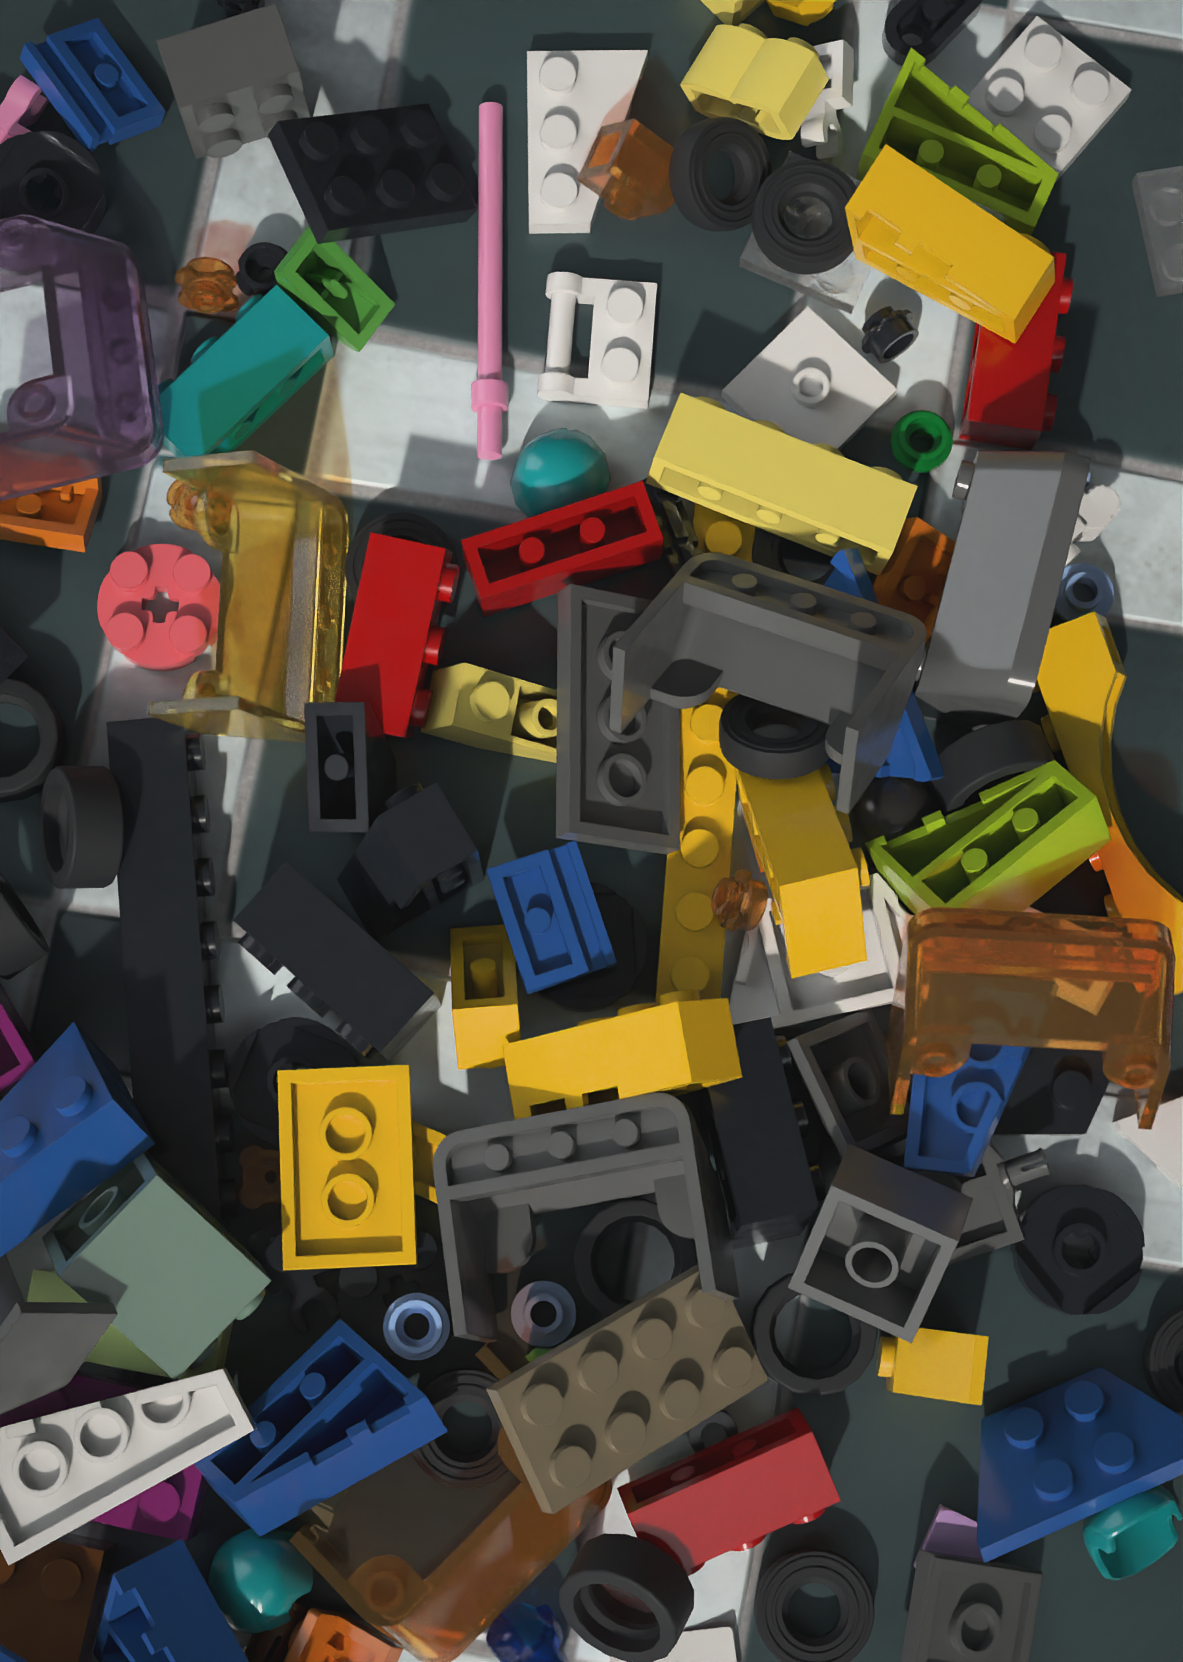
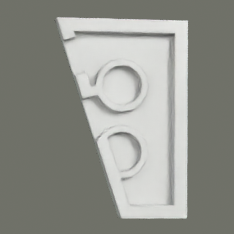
[527,50,648,234]

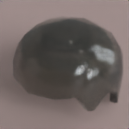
[848,776,943,869]

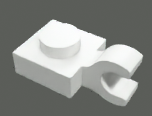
[801,39,854,160]

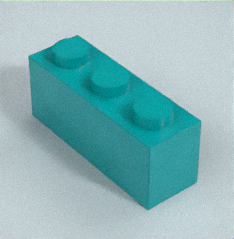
[141,284,334,482]

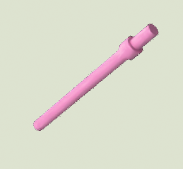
[471,102,508,460]

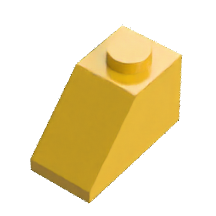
[450,925,522,1070]
[876,1328,989,1405]

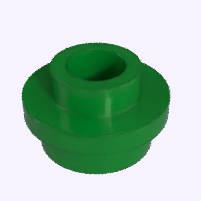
[890,410,953,473]

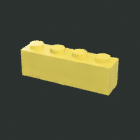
[646,392,918,576]

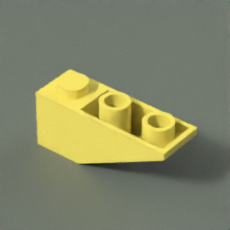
[421,663,557,763]

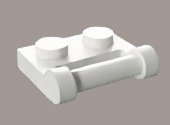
[537,272,657,409]

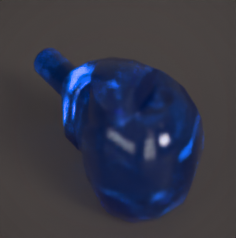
[486,1602,565,1662]

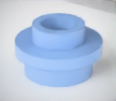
[1054,563,1114,622]
[511,1281,576,1347]
[383,1293,450,1360]

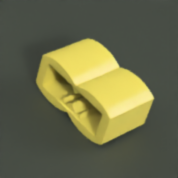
[680,23,829,140]

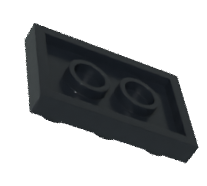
[268,103,478,244]

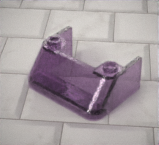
[0,215,164,501]

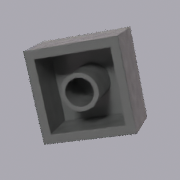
[156,3,310,159]
[788,1144,973,1343]

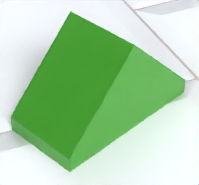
[274,225,395,352]

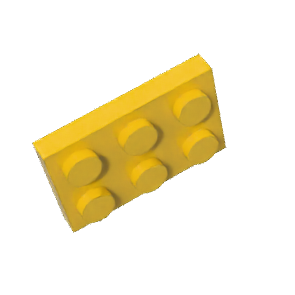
[277,1064,418,1271]

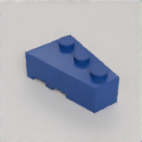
[0,1022,155,1258]
[194,1319,448,1537]
[93,1539,249,1662]

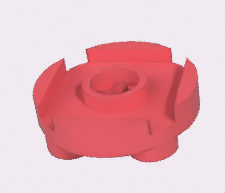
[97,544,226,671]

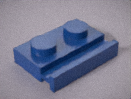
[20,18,166,153]
[486,841,617,995]

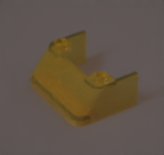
[147,450,349,743]

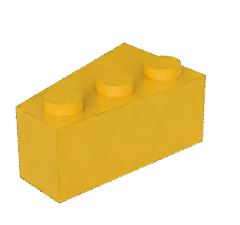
[845,144,1055,344]
[735,763,870,979]
[502,989,742,1120]

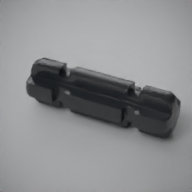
[641,478,703,578]

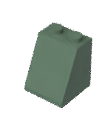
[42,1151,271,1380]

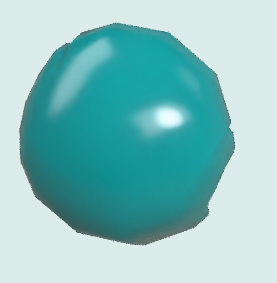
[510,428,611,518]
[1082,1485,1183,1580]
[208,1527,313,1634]

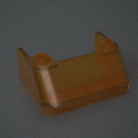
[887,907,1176,1130]
[289,1343,612,1662]

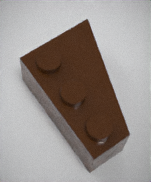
[0,1533,117,1662]

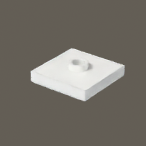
[721,306,897,451]

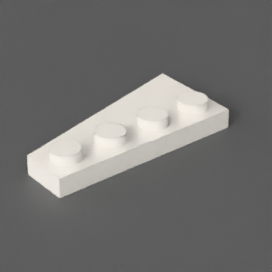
[0,1368,257,1566]

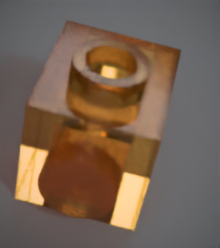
[577,119,675,220]

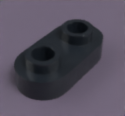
[882,0,983,66]

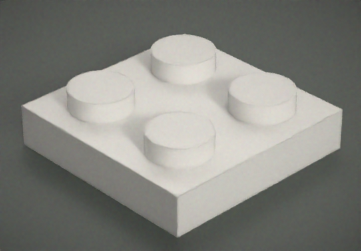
[968,16,1132,182]

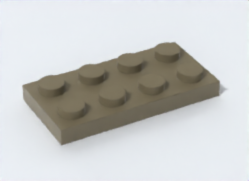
[486,1264,768,1514]

